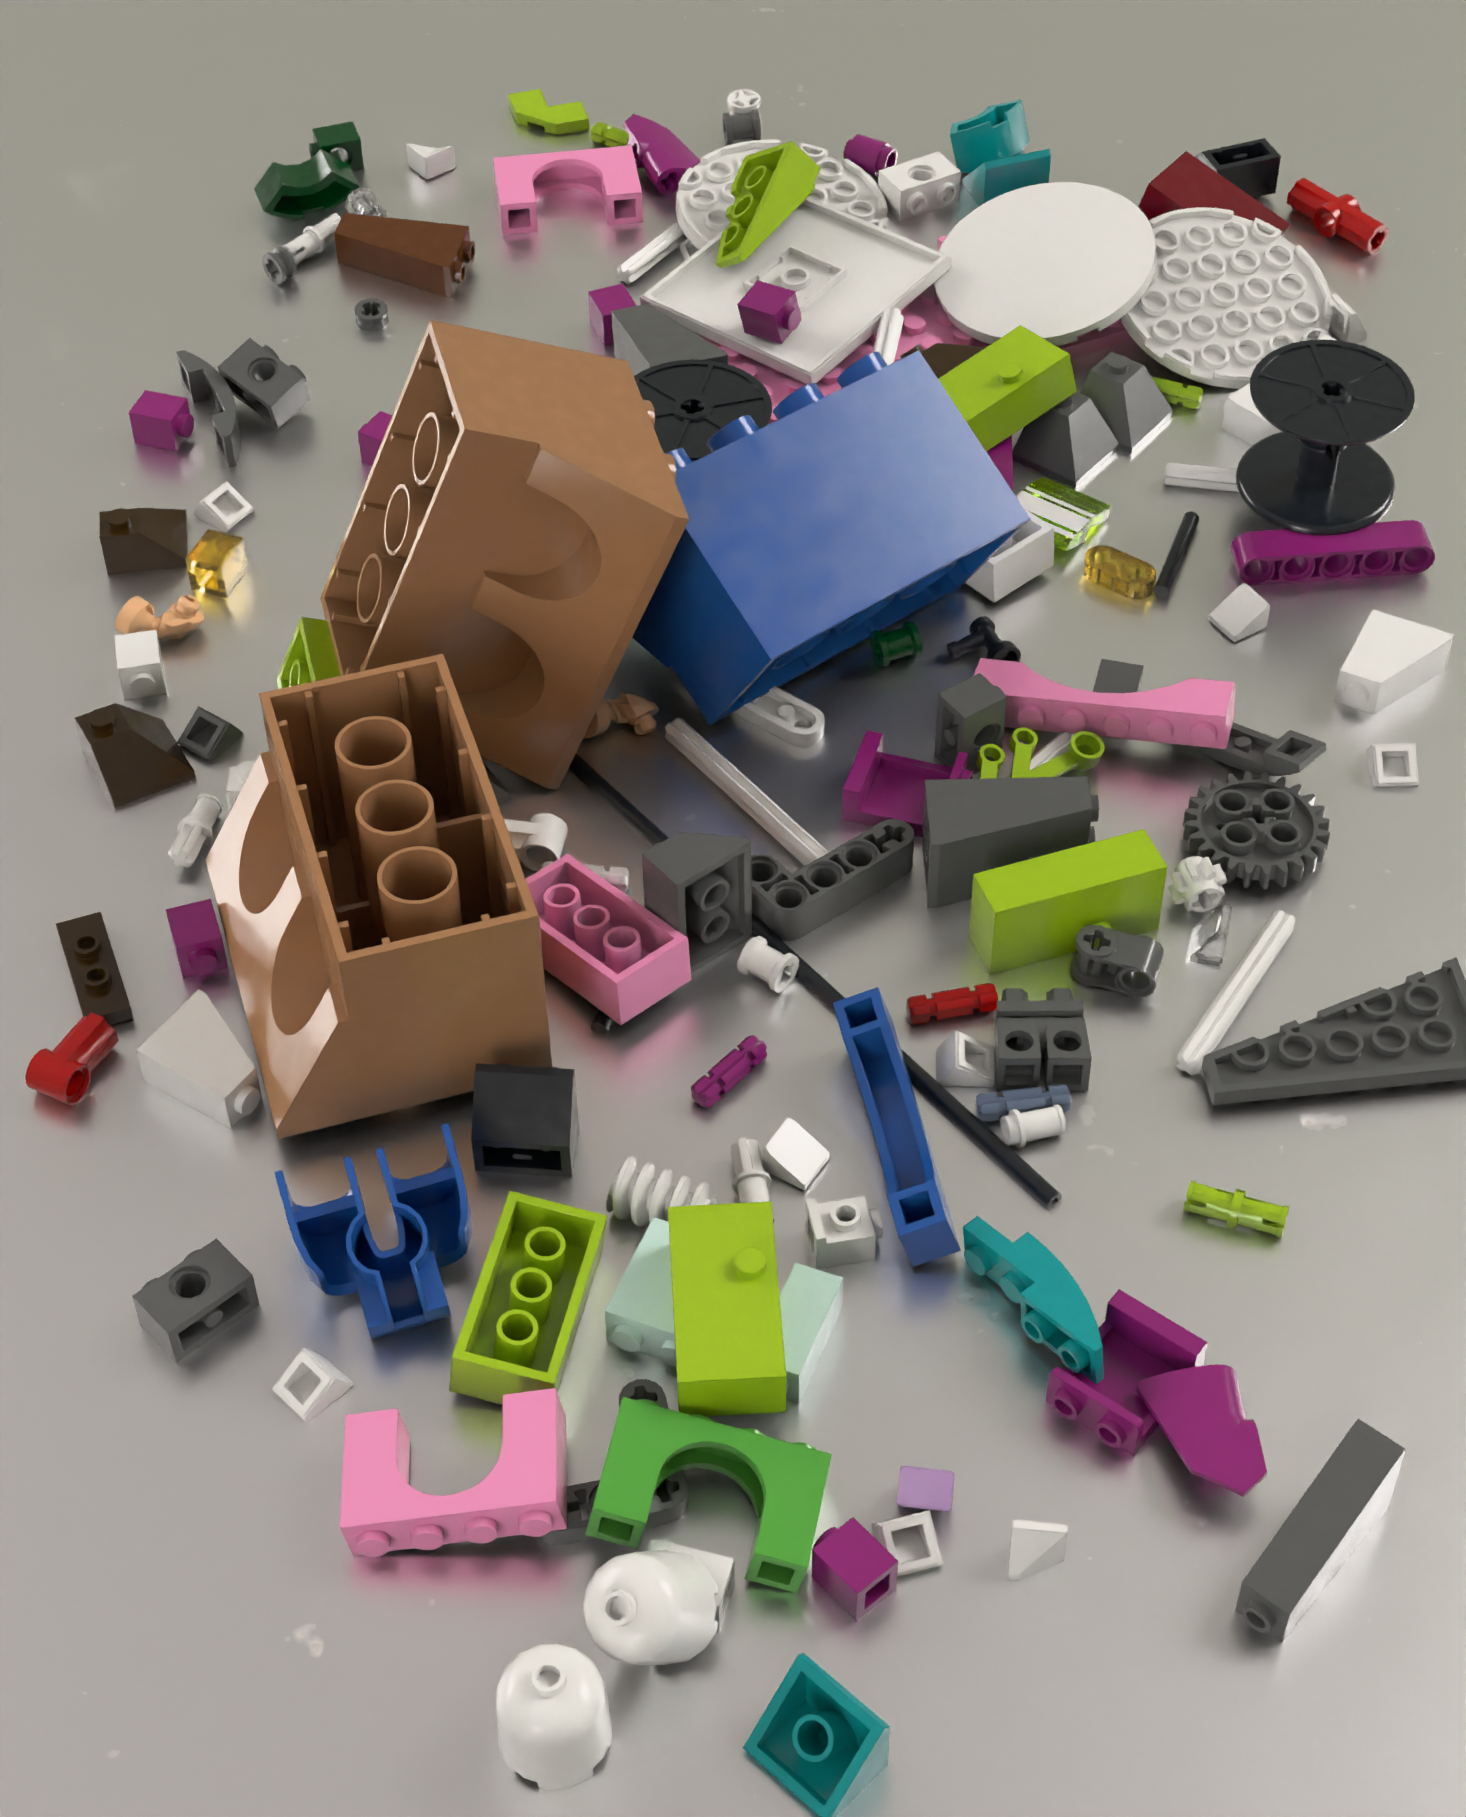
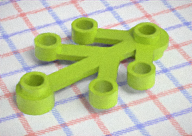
[976,727,1105,779]

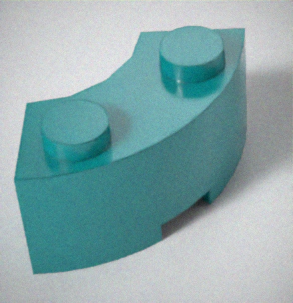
[950,99,1030,174]

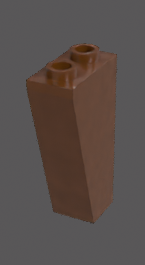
[334,213,475,298]

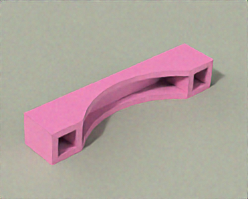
[974,658,1235,749]

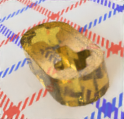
[1083,545,1156,600]

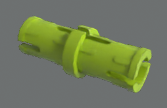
[1183,1180,1289,1238]

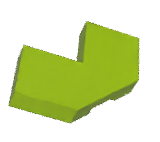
[508,89,589,135]

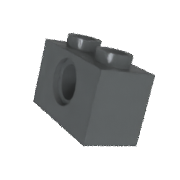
[217,338,310,429]
[934,673,1007,775]
[132,1238,259,1363]

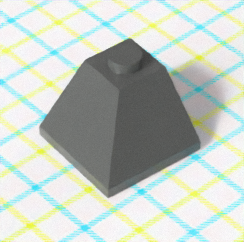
[1080,351,1173,455]
[1012,392,1119,489]

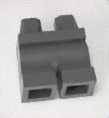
[994,988,1092,1091]

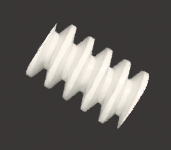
[606,1156,718,1227]

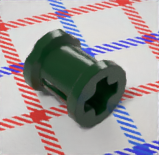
[870,621,923,668]

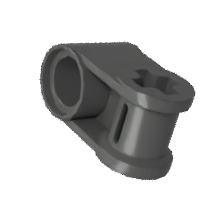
[1070,925,1164,998]

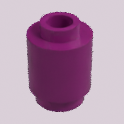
[843,134,897,177]

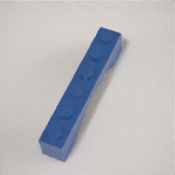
[833,987,961,1267]

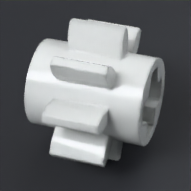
[1168,856,1228,912]

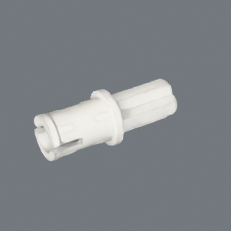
[282,214,341,265]
[168,793,223,868]
[730,1136,775,1223]

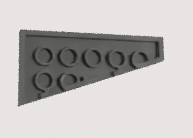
[1202,957,1466,1105]

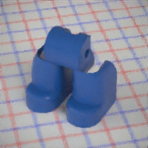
[274,1123,472,1340]

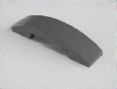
[176,350,241,468]
[1192,722,1326,776]

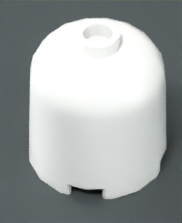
[583,1550,719,1665]
[496,1643,612,1790]

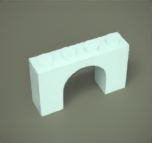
[605,1217,843,1404]

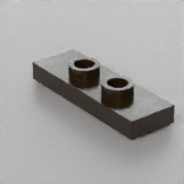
[56,912,133,1025]

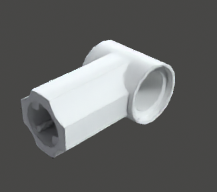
[504,813,568,872]

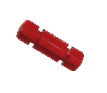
[906,983,998,1024]

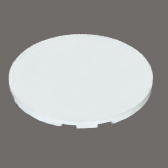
[676,140,888,249]
[934,182,1157,346]
[1120,207,1333,389]

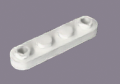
[733,686,825,746]

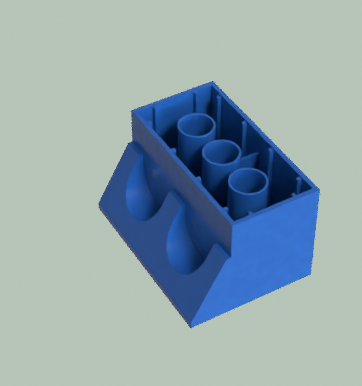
[632,350,1031,725]

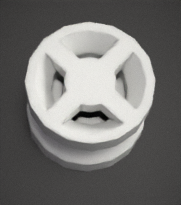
[727,89,761,123]

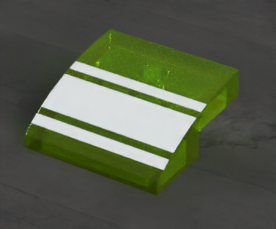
[1016,477,1111,551]

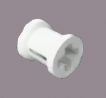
[737,936,799,993]

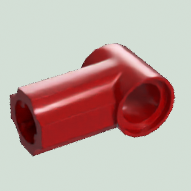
[25,1013,119,1105]

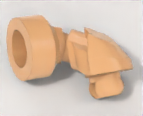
[114,595,204,640]
[584,693,659,738]

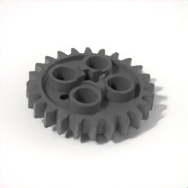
[1183,771,1330,889]

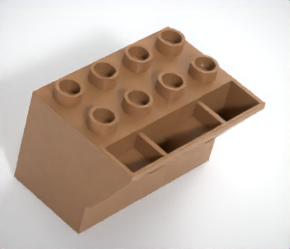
[320,320,689,790]
[205,654,552,1139]

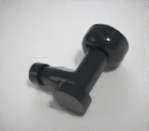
[947,616,1021,662]

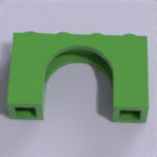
[585,1397,832,1593]

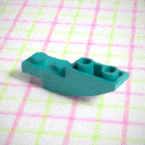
[963,1216,1104,1385]

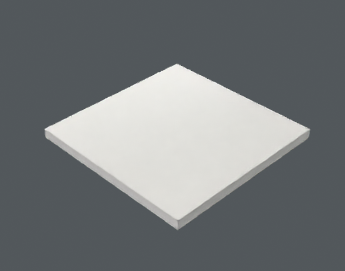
[640,197,951,384]

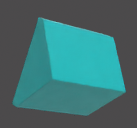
[962,149,1051,206]
[743,1653,890,1817]

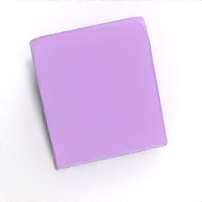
[897,1466,955,1512]

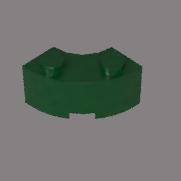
[254,149,359,219]

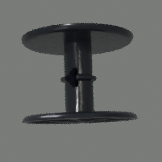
[1236,339,1415,535]
[634,360,772,462]

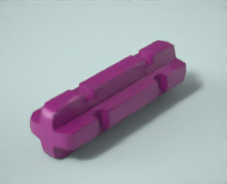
[691,1035,767,1108]

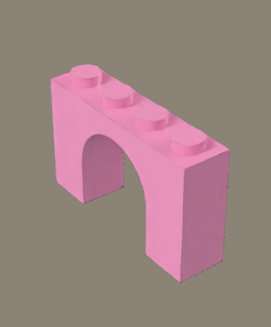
[493,145,643,235]
[340,1388,567,1557]

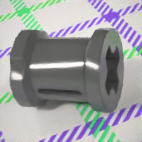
[722,110,761,145]

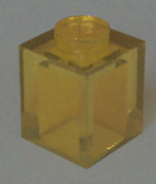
[185,529,250,599]

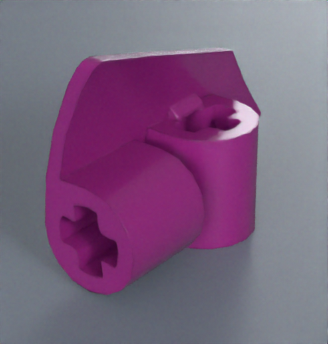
[623,114,701,195]
[1136,1364,1267,1497]

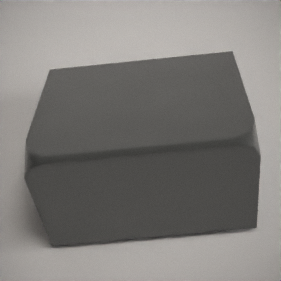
[177,706,243,762]

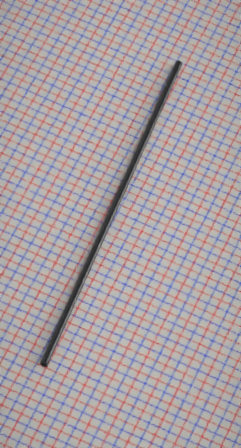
[568,753,1062,1208]

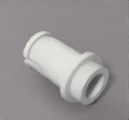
[1001,1104,1066,1148]

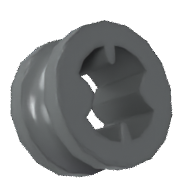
[262,247,297,284]
[354,298,389,332]

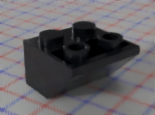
[1194,138,1281,199]
[471,1063,579,1177]

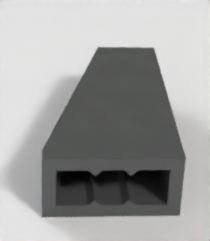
[1235,1419,1406,1642]

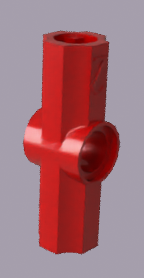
[1287,178,1389,255]

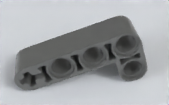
[751,819,914,941]

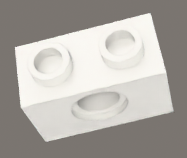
[878,151,961,222]

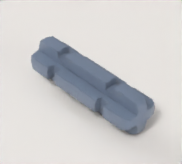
[975,1084,1071,1122]

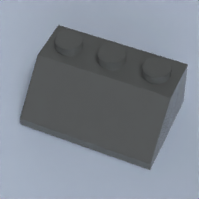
[642,832,752,974]

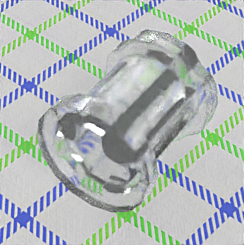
[345,188,387,217]

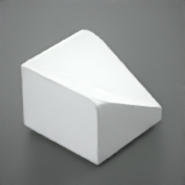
[406,143,456,180]

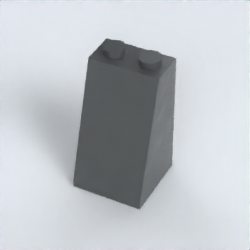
[611,304,728,376]
[922,776,1099,908]

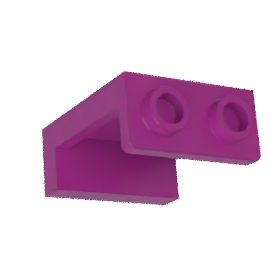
[842,730,973,837]
[1046,1289,1208,1457]

